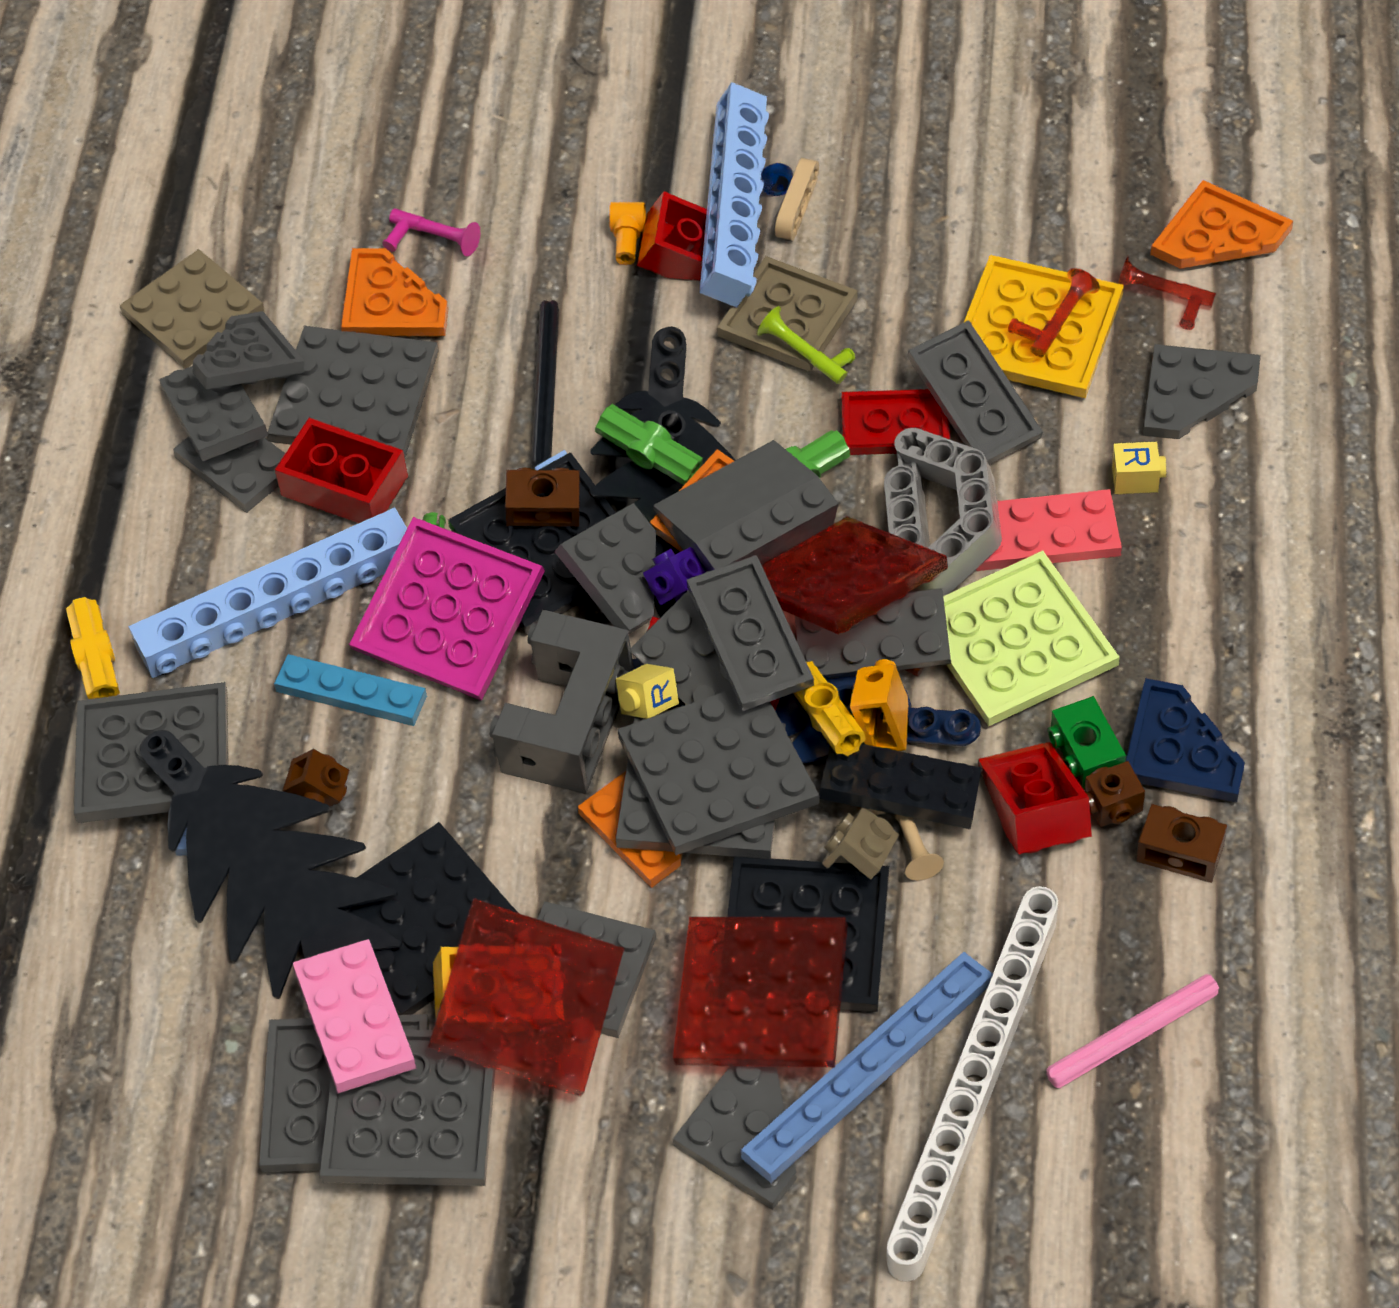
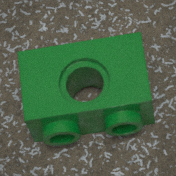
[1047,696,1126,790]

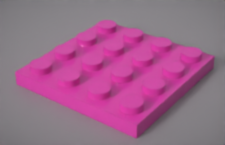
[349,517,545,701]

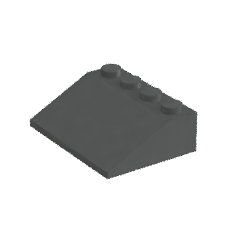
[653,440,838,572]

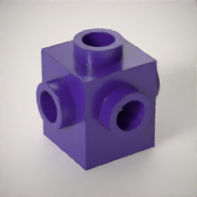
[643,546,706,605]

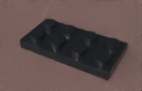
[819,744,982,829]

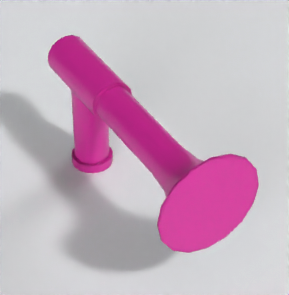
[382,208,481,257]

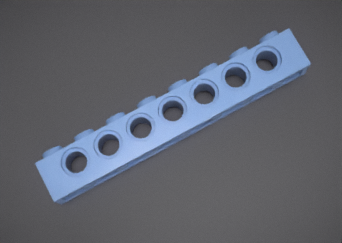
[699,82,769,307]
[128,507,407,678]

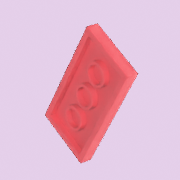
[976,489,1122,571]

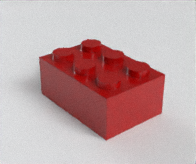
[275,418,408,523]

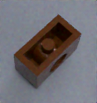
[505,467,580,527]
[1136,804,1227,883]

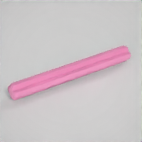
[1046,974,1219,1088]

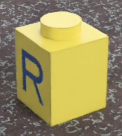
[1112,442,1166,494]
[616,664,679,719]

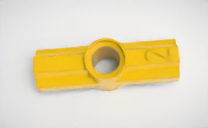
[66,597,120,699]
[793,661,866,756]

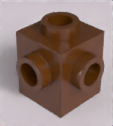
[283,749,349,807]
[1085,761,1145,827]

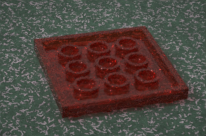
[762,516,948,635]
[427,899,624,1097]
[673,917,847,1068]

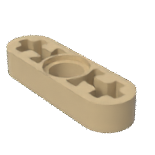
[775,158,819,240]

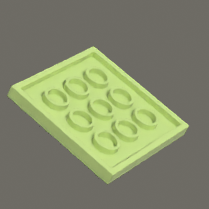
[944,551,1120,727]

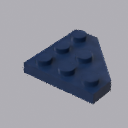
[1126,678,1245,802]

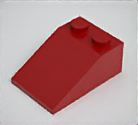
[637,191,707,281]
[978,742,1092,855]

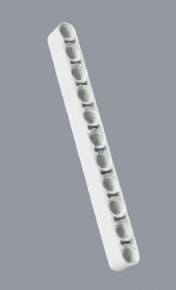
[887,886,1058,1282]

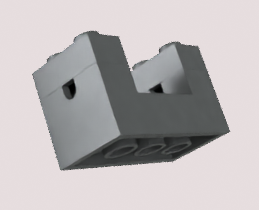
[489,610,634,794]

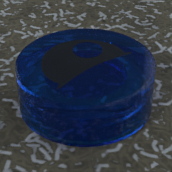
[761,163,793,196]

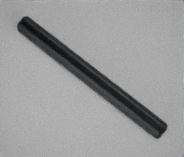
[531,300,559,470]

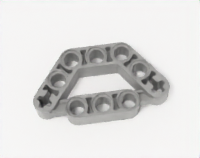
[884,428,1002,596]

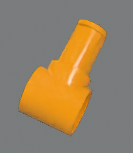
[610,202,646,265]

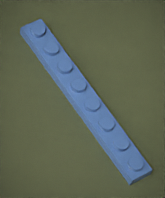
[741,952,993,1183]

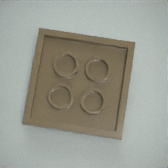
[119,249,265,369]
[717,256,858,372]

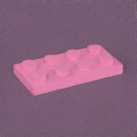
[293,939,416,1093]

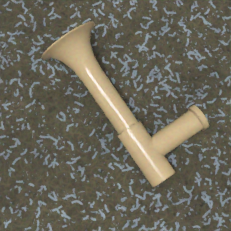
[856,806,944,881]

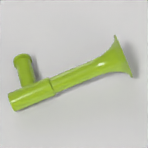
[757,306,855,384]

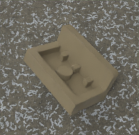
[822,807,899,879]

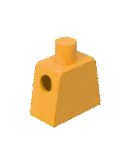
[850,659,908,751]

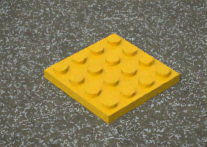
[964,255,1124,398]

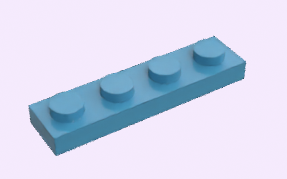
[274,654,427,726]

